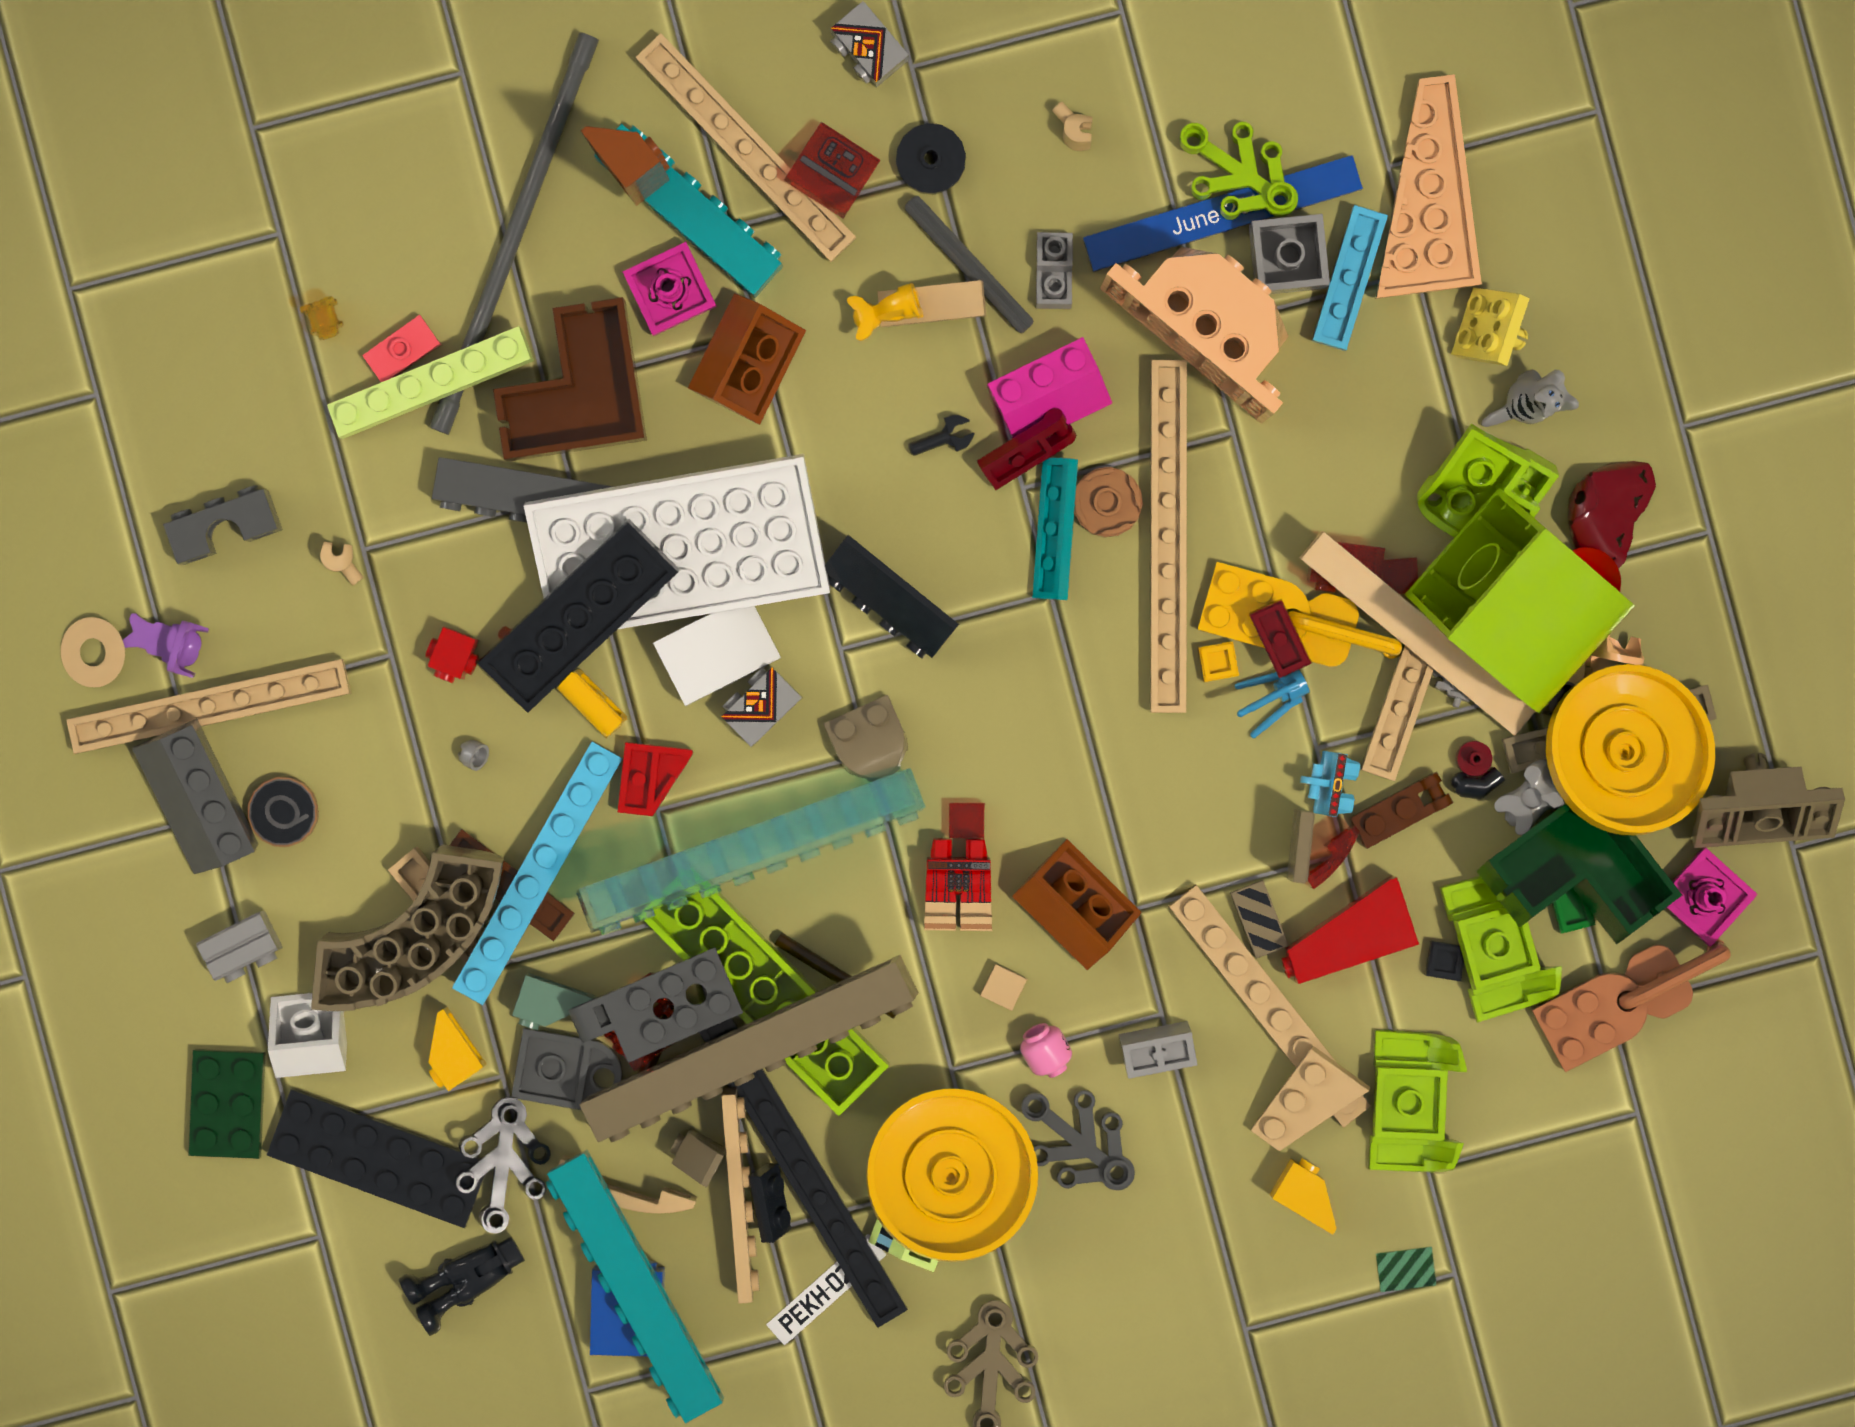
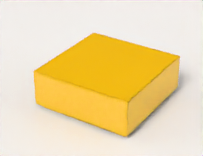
[1198,641,1239,682]

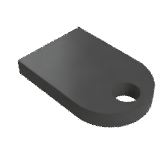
[511,1027,623,1110]

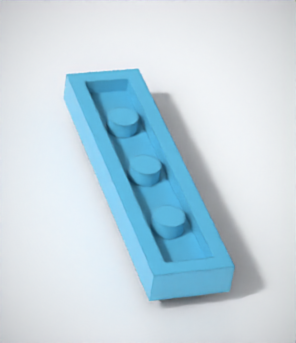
[1312,205,1388,351]

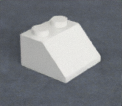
[268,993,347,1078]

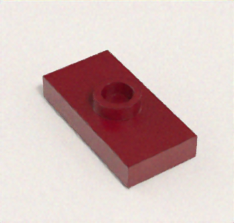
[1249,598,1312,678]

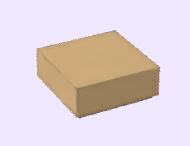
[980,963,1027,1011]

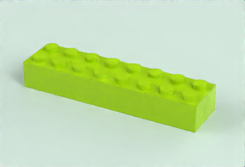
[639,864,889,1116]

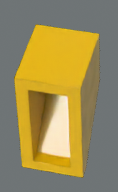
[428,1007,487,1091]
[1269,1158,1337,1235]

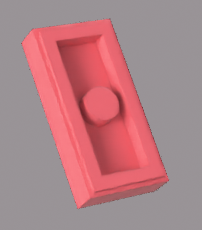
[362,315,441,382]

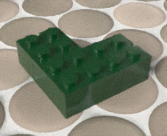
[1477,804,1683,945]

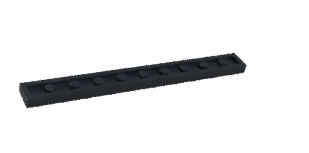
[699,1018,908,1328]

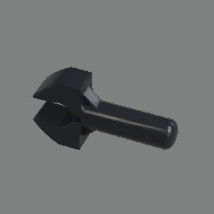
[908,415,975,456]

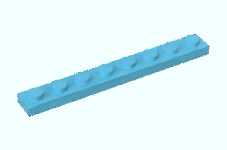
[452,742,623,1005]

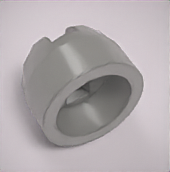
[458,740,489,771]

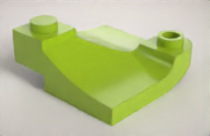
[1417,424,1559,538]

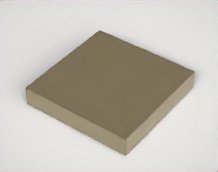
[1287,809,1315,883]

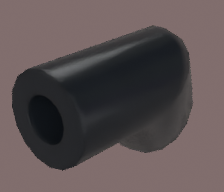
[1451,767,1505,799]

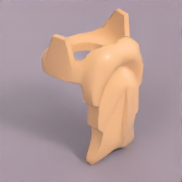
[1584,635,1645,678]

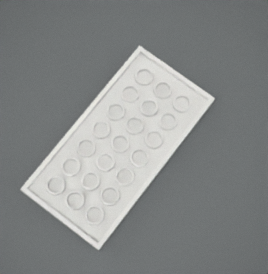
[524,454,830,630]

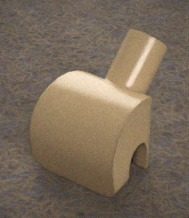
[1052,101,1092,151]
[320,542,364,586]

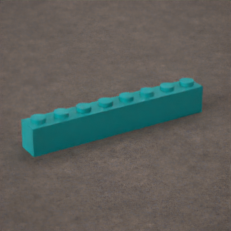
[546,1150,724,1424]

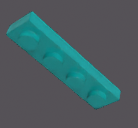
[1032,458,1078,600]

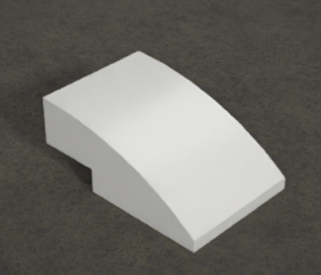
[653,606,781,706]

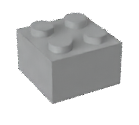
[1249,214,1330,295]

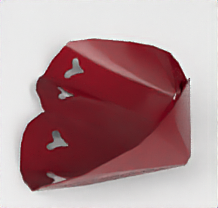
[1568,461,1656,568]

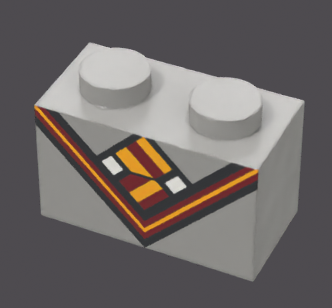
[830,1,909,87]
[721,667,803,747]

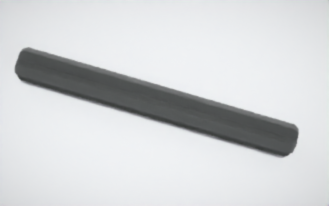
[905,195,1034,334]

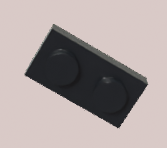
[748,1163,791,1243]

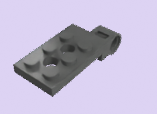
[568,947,743,1063]

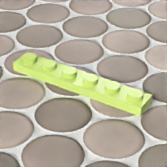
[327,326,534,439]

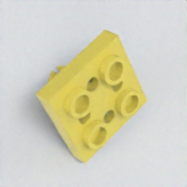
[1451,287,1530,366]

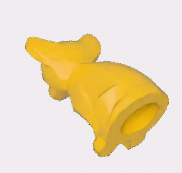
[847,283,924,341]

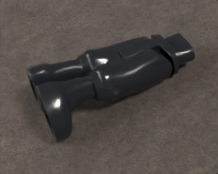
[399,1236,525,1336]

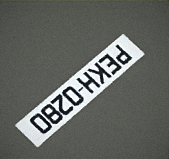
[766,1234,886,1345]

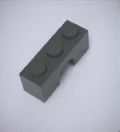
[163,485,283,565]

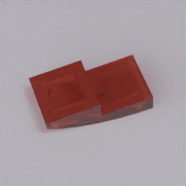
[1307,825,1360,889]

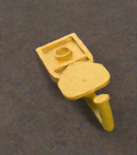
[1198,562,1402,667]

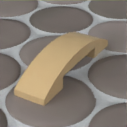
[559,1155,697,1214]

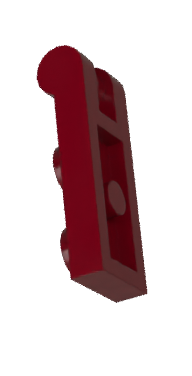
[977,408,1077,490]

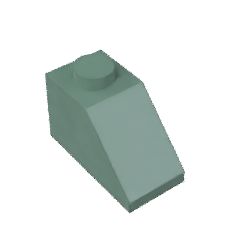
[512,973,596,1030]

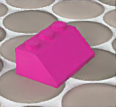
[987,337,1112,438]

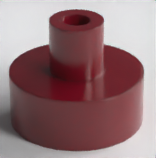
[1456,741,1493,776]

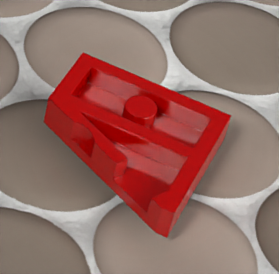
[617,742,693,816]

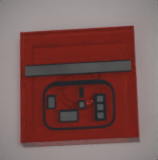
[784,121,880,219]

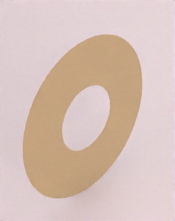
[61,617,125,687]

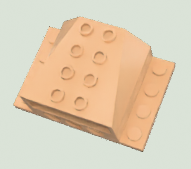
[1100,247,1288,424]

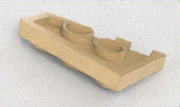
[1251,1046,1370,1151]

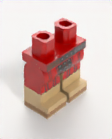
[924,838,992,931]

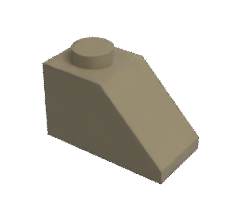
[670,1129,726,1187]

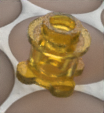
[300,296,344,340]

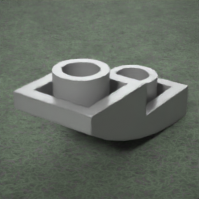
[1036,232,1073,309]

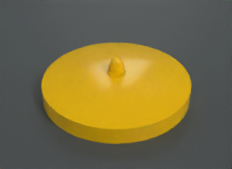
[1546,664,1715,836]
[866,1089,1038,1262]

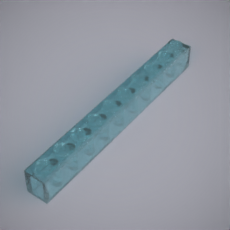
[576,768,925,936]

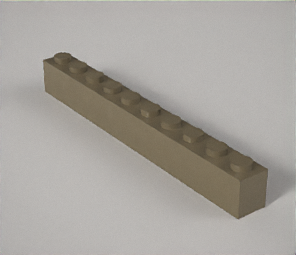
[579,955,919,1142]

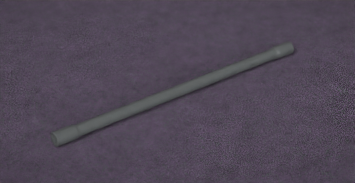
[429,32,599,435]

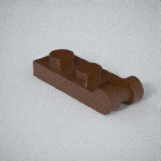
[1349,771,1454,849]

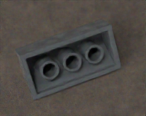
[132,718,258,874]

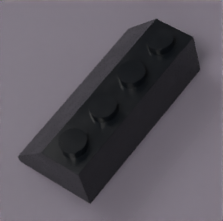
[825,535,959,659]

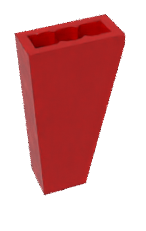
[1281,876,1419,984]

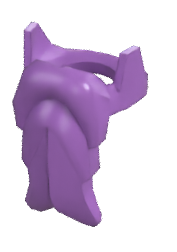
[123,613,209,678]

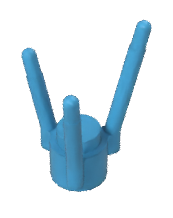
[1235,670,1310,738]

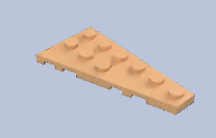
[1375,74,1482,299]

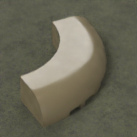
[311,845,504,1011]

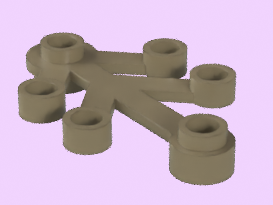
[944,1300,1038,1427]

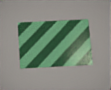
[1376,1247,1436,1292]

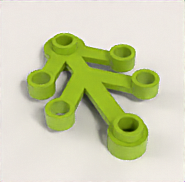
[1179,122,1298,220]

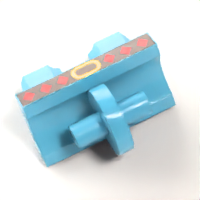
[1300,751,1360,817]

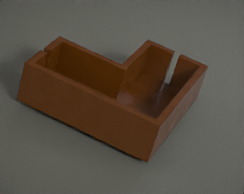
[493,297,647,462]

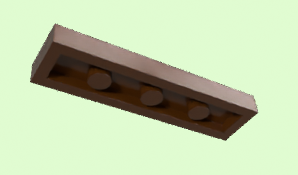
[449,829,575,942]

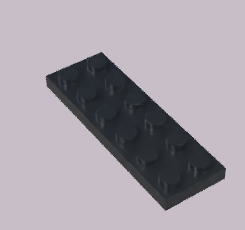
[478,519,679,713]
[267,1088,485,1229]

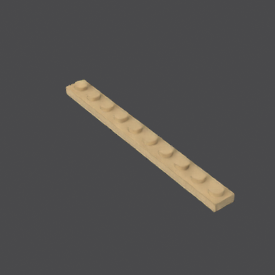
[1150,360,1187,713]

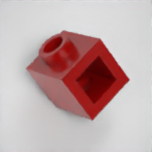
[425,627,480,683]

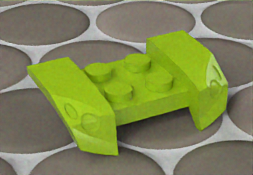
[1440,876,1562,1023]
[1369,1030,1467,1172]

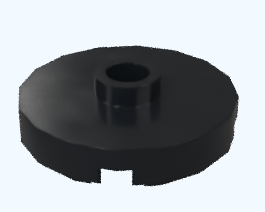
[896,123,966,195]

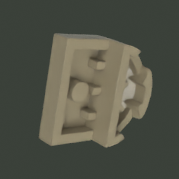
[824,695,908,781]

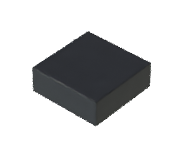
[1425,941,1464,981]

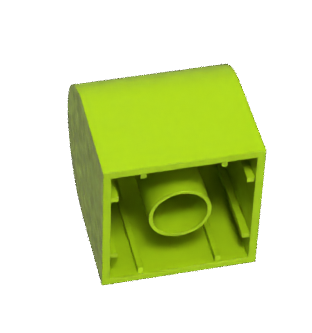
[1405,488,1635,713]

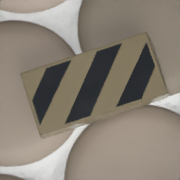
[1230,880,1289,959]

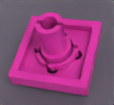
[623,242,717,337]
[1667,848,1758,947]

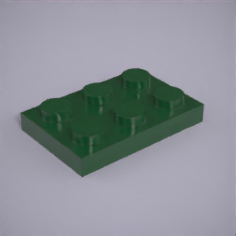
[189,1049,266,1159]

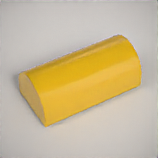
[557,669,628,739]

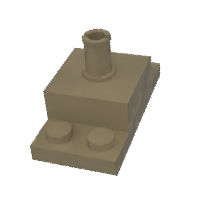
[1692,753,1845,848]

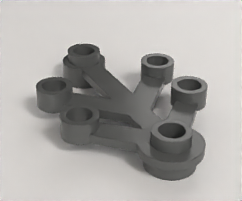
[1021,1090,1135,1190]

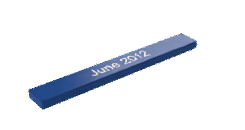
[1083,155,1363,272]

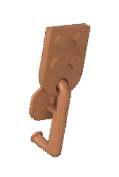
[1532,939,1731,1072]

